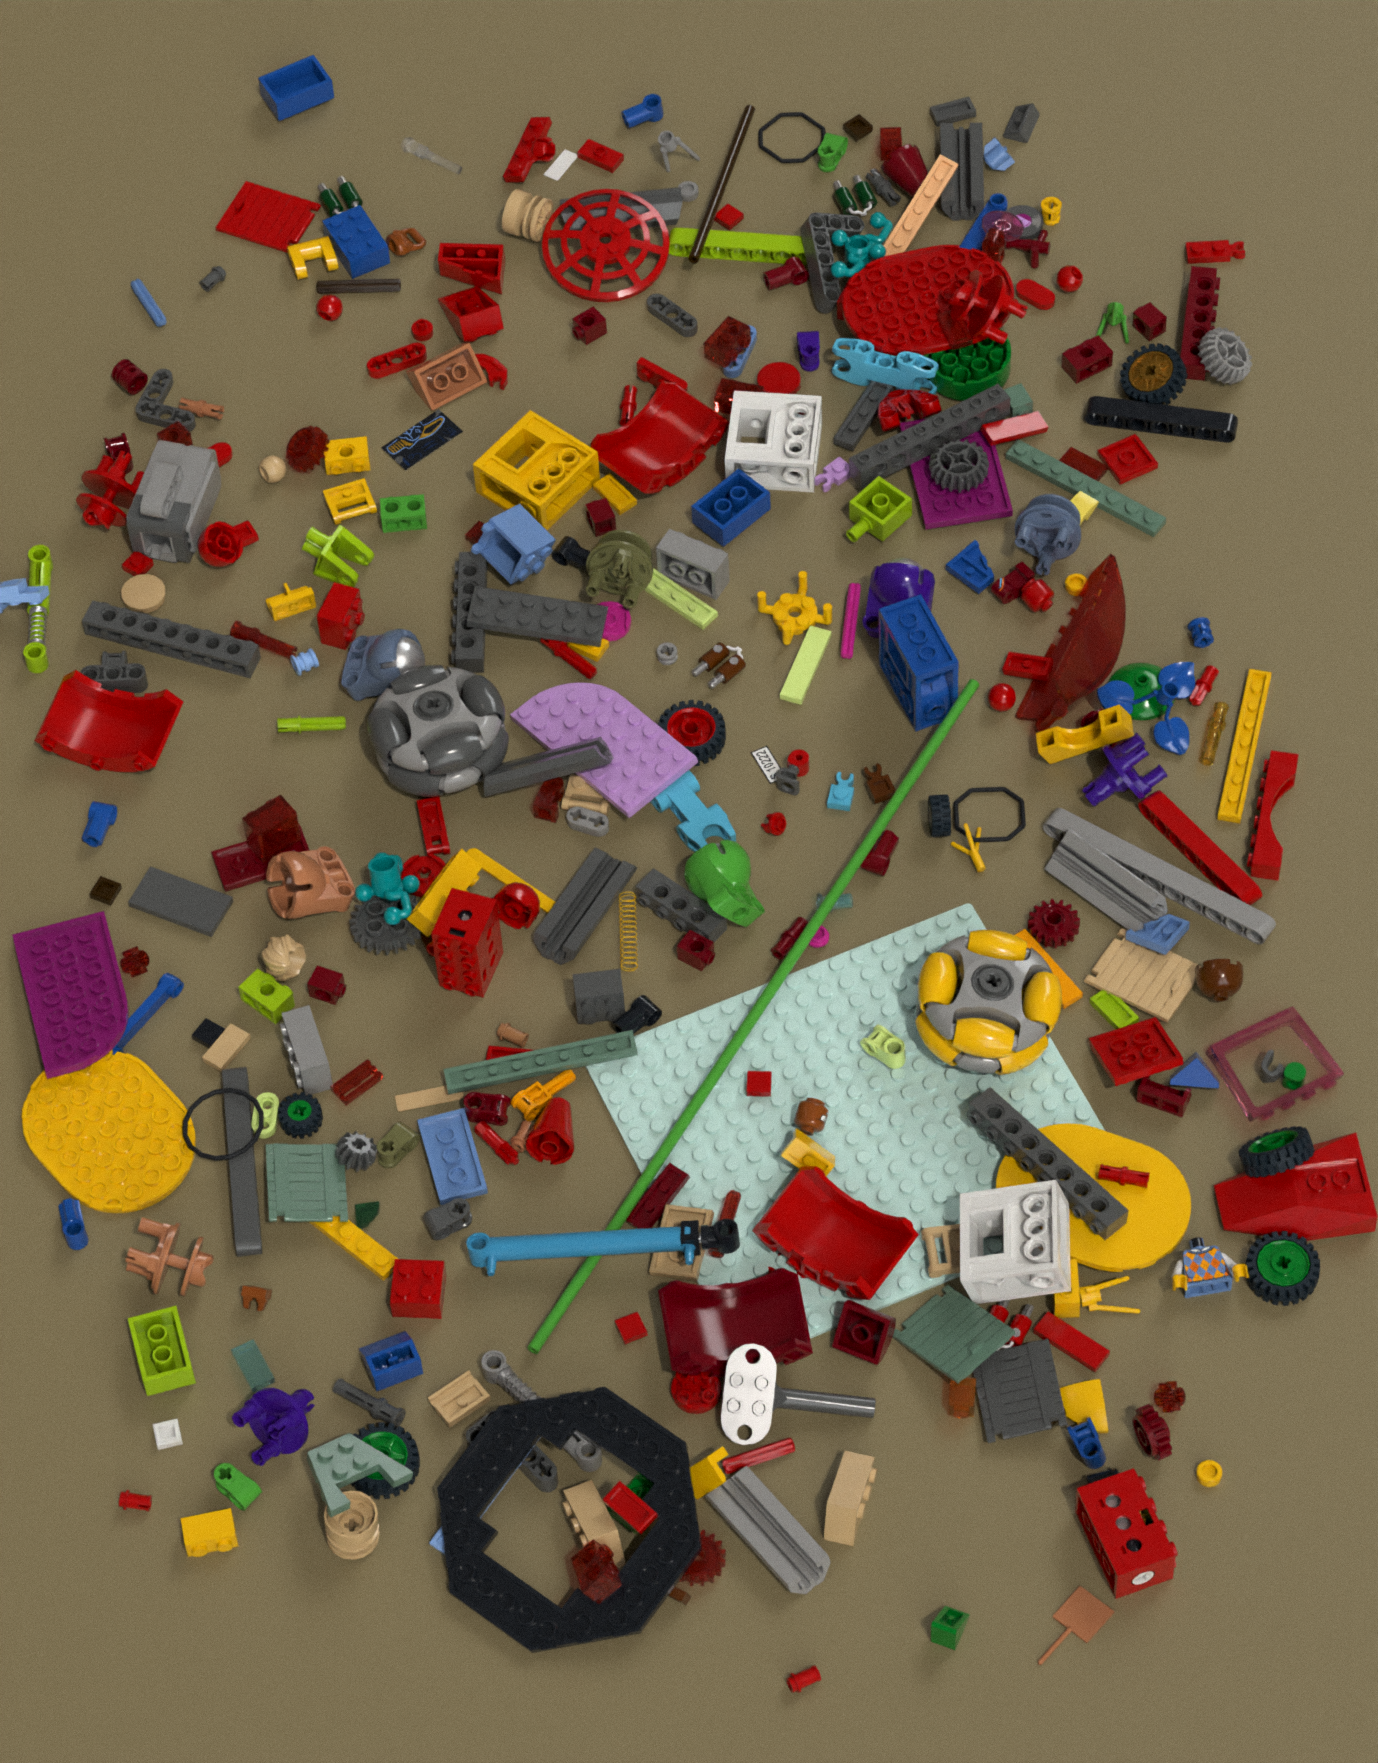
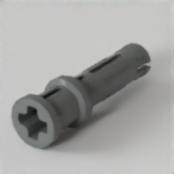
[333,1378,406,1428]

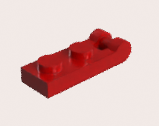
[636,357,688,391]
[417,796,451,855]

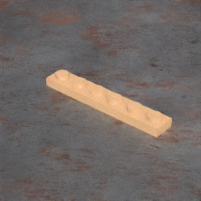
[883,154,959,256]

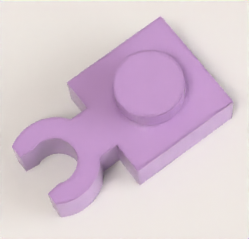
[815,457,851,492]

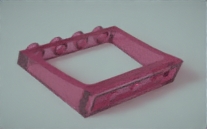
[1205,1006,1344,1122]

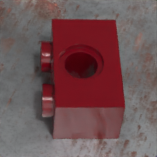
[1061,335,1113,384]

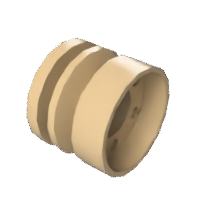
[502,189,553,242]
[324,1490,380,1560]

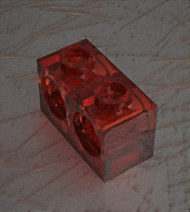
[703,316,751,368]
[714,378,764,415]
[571,1539,622,1604]

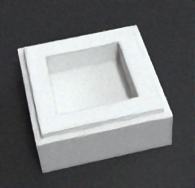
[152,1419,183,1450]

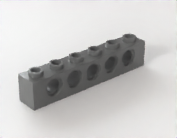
[451,552,488,673]

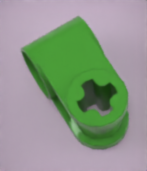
[818,133,848,172]
[214,1463,262,1511]

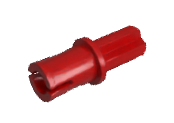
[1189,665,1219,706]

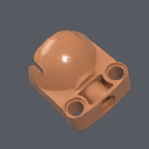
[266,846,355,919]

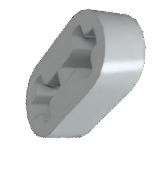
[566,807,609,837]

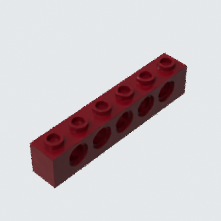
[1180,266,1221,381]

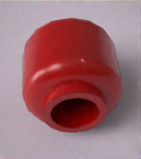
[1021,578,1054,612]

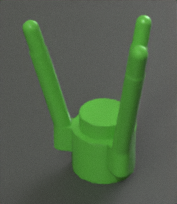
[1096,302,1129,343]

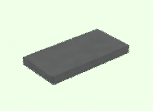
[128,866,234,937]

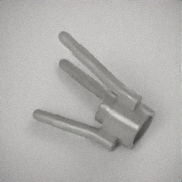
[658,131,700,172]

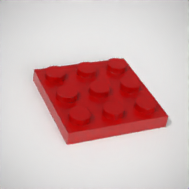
[1088,1017,1183,1086]

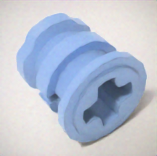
[290,648,319,676]

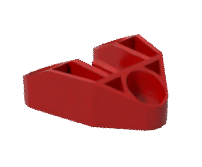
[878,389,942,432]

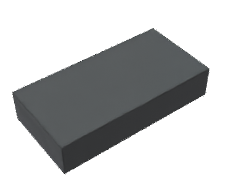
[930,97,976,127]

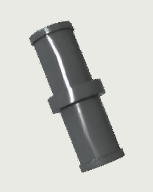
[866,168,901,206]

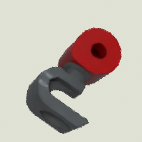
[776,749,809,796]

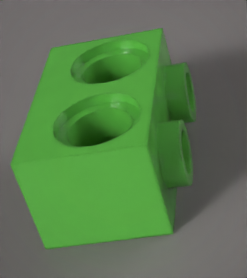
[380,494,427,533]

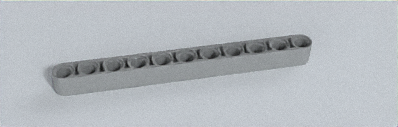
[1043,808,1276,945]

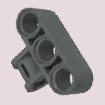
[80,650,148,693]

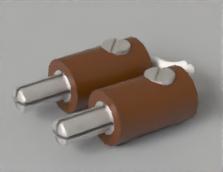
[691,642,746,689]

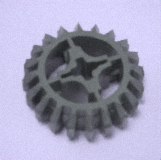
[929,438,989,493]

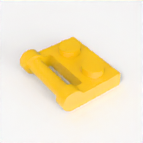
[323,478,377,525]

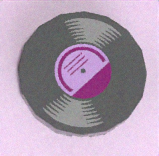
[1001,205,1043,240]

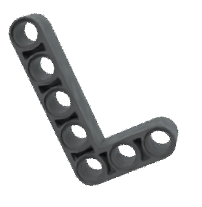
[800,212,864,313]

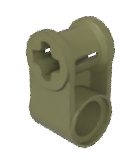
[377,1121,421,1169]

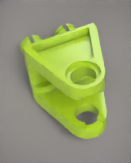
[301,525,374,587]

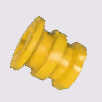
[1041,197,1062,226]

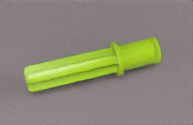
[277,716,346,734]

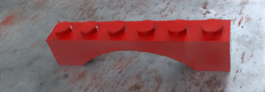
[1247,750,1299,881]

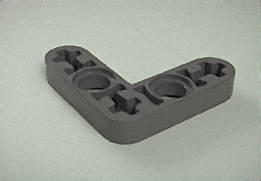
[135,369,196,433]

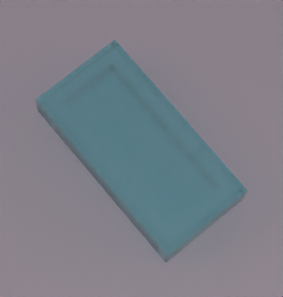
[231,1339,275,1392]

